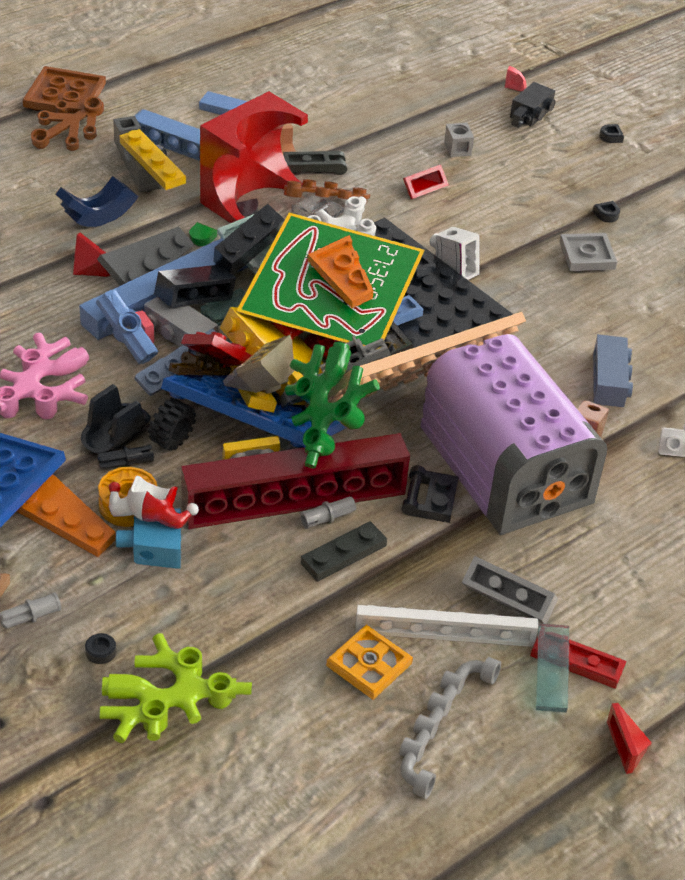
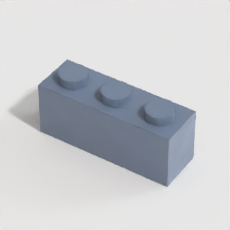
[593,334,633,407]

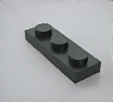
[301,521,387,582]

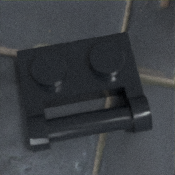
[401,465,459,523]

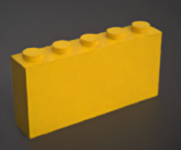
[220,307,324,405]

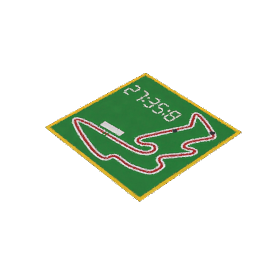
[236,213,425,349]

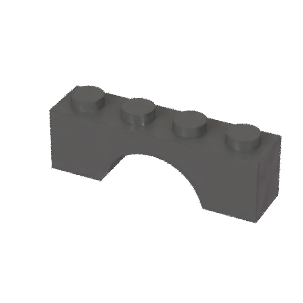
[113,116,161,192]

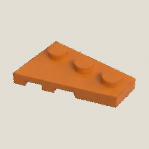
[308,235,374,308]

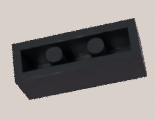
[213,203,285,275]
[154,265,236,308]

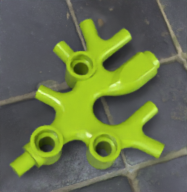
[100,633,252,743]

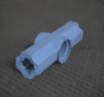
[96,290,159,364]

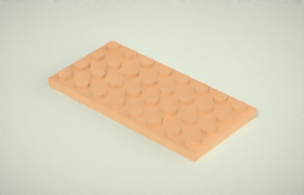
[305,312,526,408]

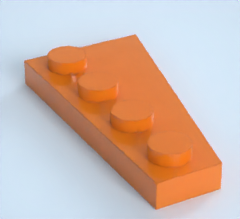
[16,474,116,557]

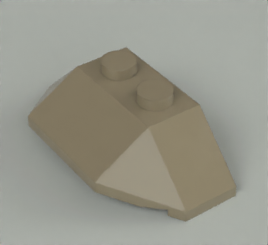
[223,335,294,394]

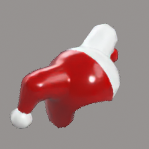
[109,476,199,529]

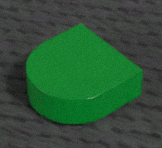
[189,222,217,246]

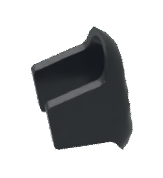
[80,384,151,453]

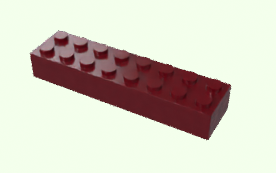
[181,433,410,530]

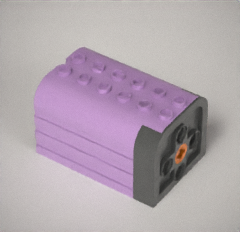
[421,334,607,536]

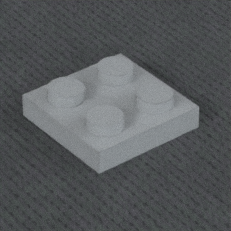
[559,233,617,271]

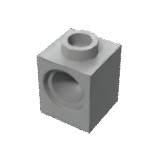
[444,123,474,157]

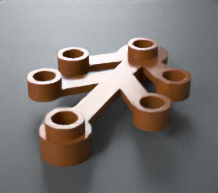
[31,96,104,151]
[283,179,370,204]

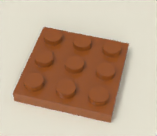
[23,66,106,114]

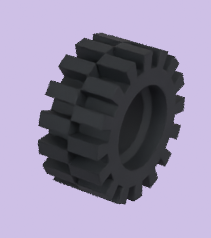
[148,398,196,451]

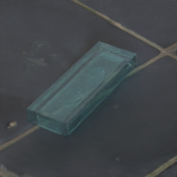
[536,623,569,713]

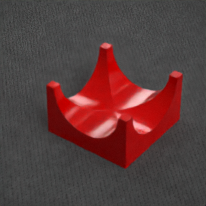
[200,91,308,223]

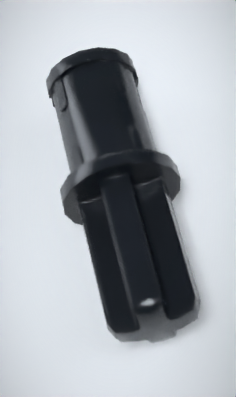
[97,444,154,470]

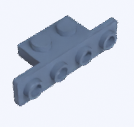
[134,329,216,396]

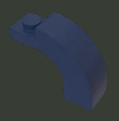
[55,176,139,227]

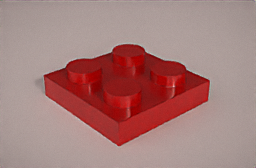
[181,331,252,366]

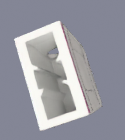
[430,227,479,280]

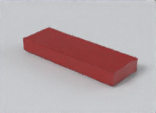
[530,629,627,689]

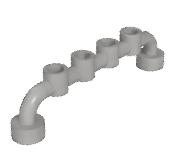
[399,657,501,799]

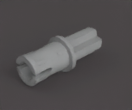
[300,497,356,529]
[0,592,61,629]

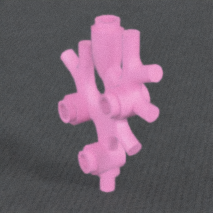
[0,333,89,419]

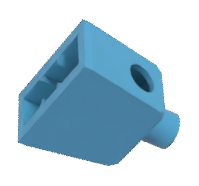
[116,508,181,569]

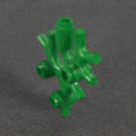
[285,342,380,468]

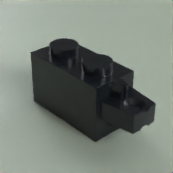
[510,82,556,128]

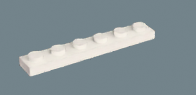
[355,605,538,647]

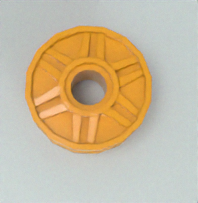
[98,467,157,527]

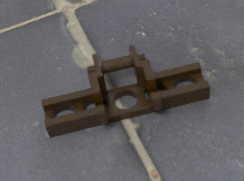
[169,351,231,375]

